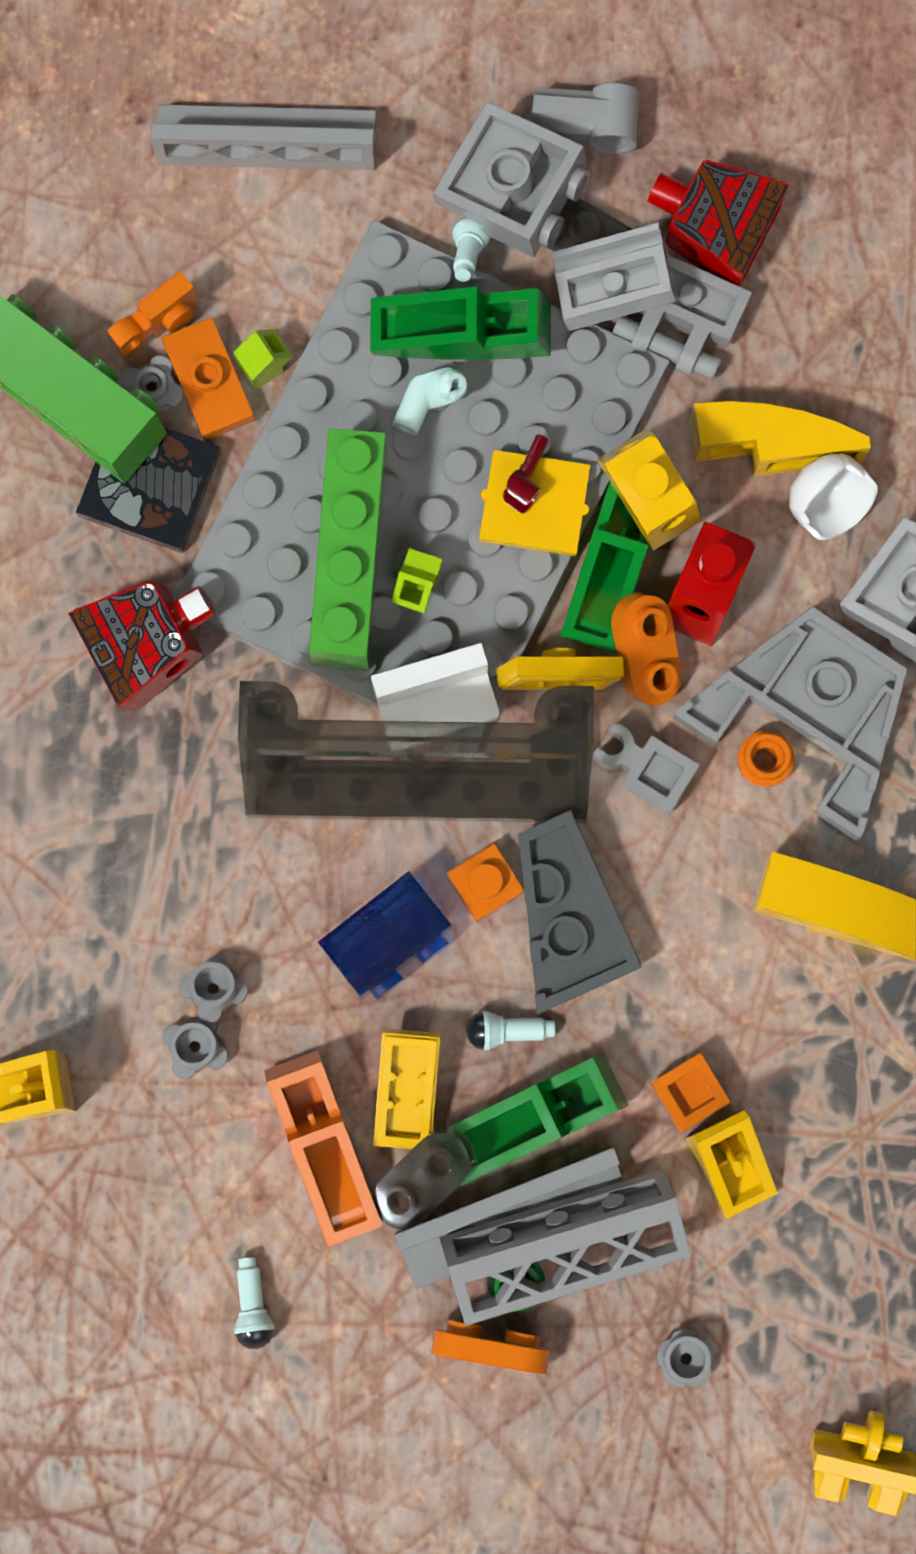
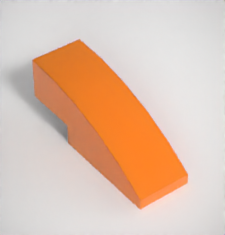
[264,1050,382,1247]

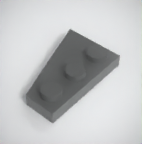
[518,810,642,1015]

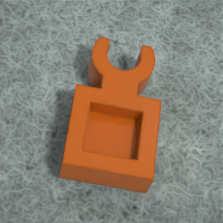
[107,271,199,359]

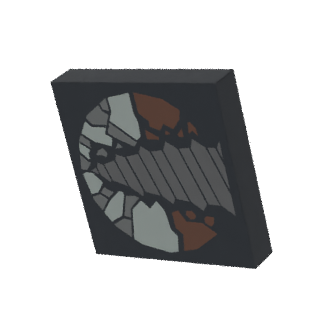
[76,428,221,553]

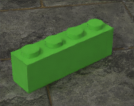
[0,294,167,484]
[309,428,387,670]

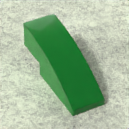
[370,286,551,360]
[560,482,649,653]
[436,1053,629,1186]

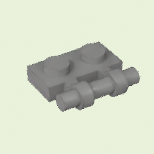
[612,255,752,380]

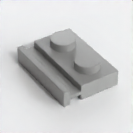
[551,222,676,331]

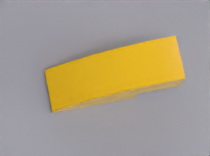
[689,401,871,476]
[752,851,916,961]

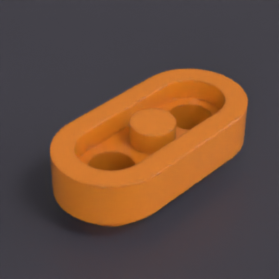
[611,593,682,706]
[431,1319,551,1374]

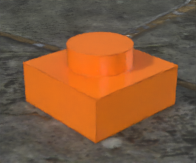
[446,843,524,924]
[649,1053,731,1133]

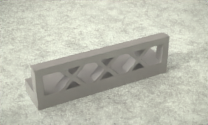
[151,105,376,170]
[394,1148,624,1290]
[439,1169,691,1326]

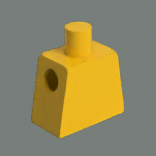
[597,430,701,551]

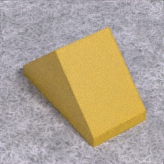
[0,1050,76,1125]
[685,1110,778,1220]

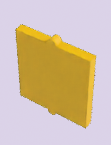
[479,450,590,557]

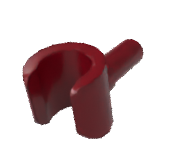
[503,434,548,514]

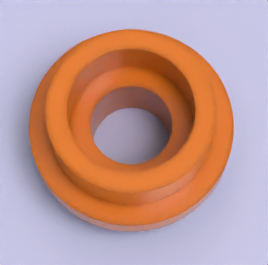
[737,730,795,787]

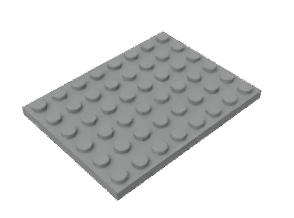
[173,220,670,755]

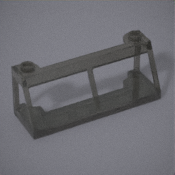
[238,681,594,823]

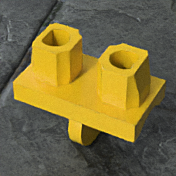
[810,1410,916,1516]

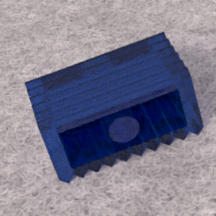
[318,871,452,1000]

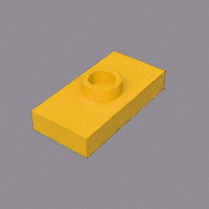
[497,648,624,690]
[373,1028,441,1151]

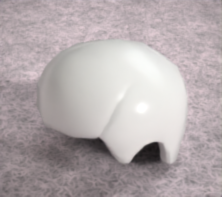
[789,453,878,540]

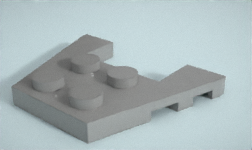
[673,607,907,841]

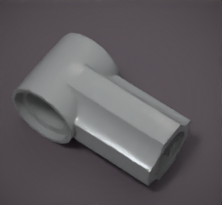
[532,83,640,154]

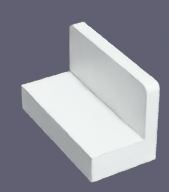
[371,643,500,750]

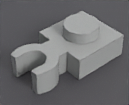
[592,723,700,816]

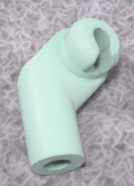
[392,367,468,436]

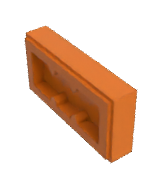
[161,317,255,441]

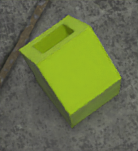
[233,329,293,390]
[391,548,443,614]

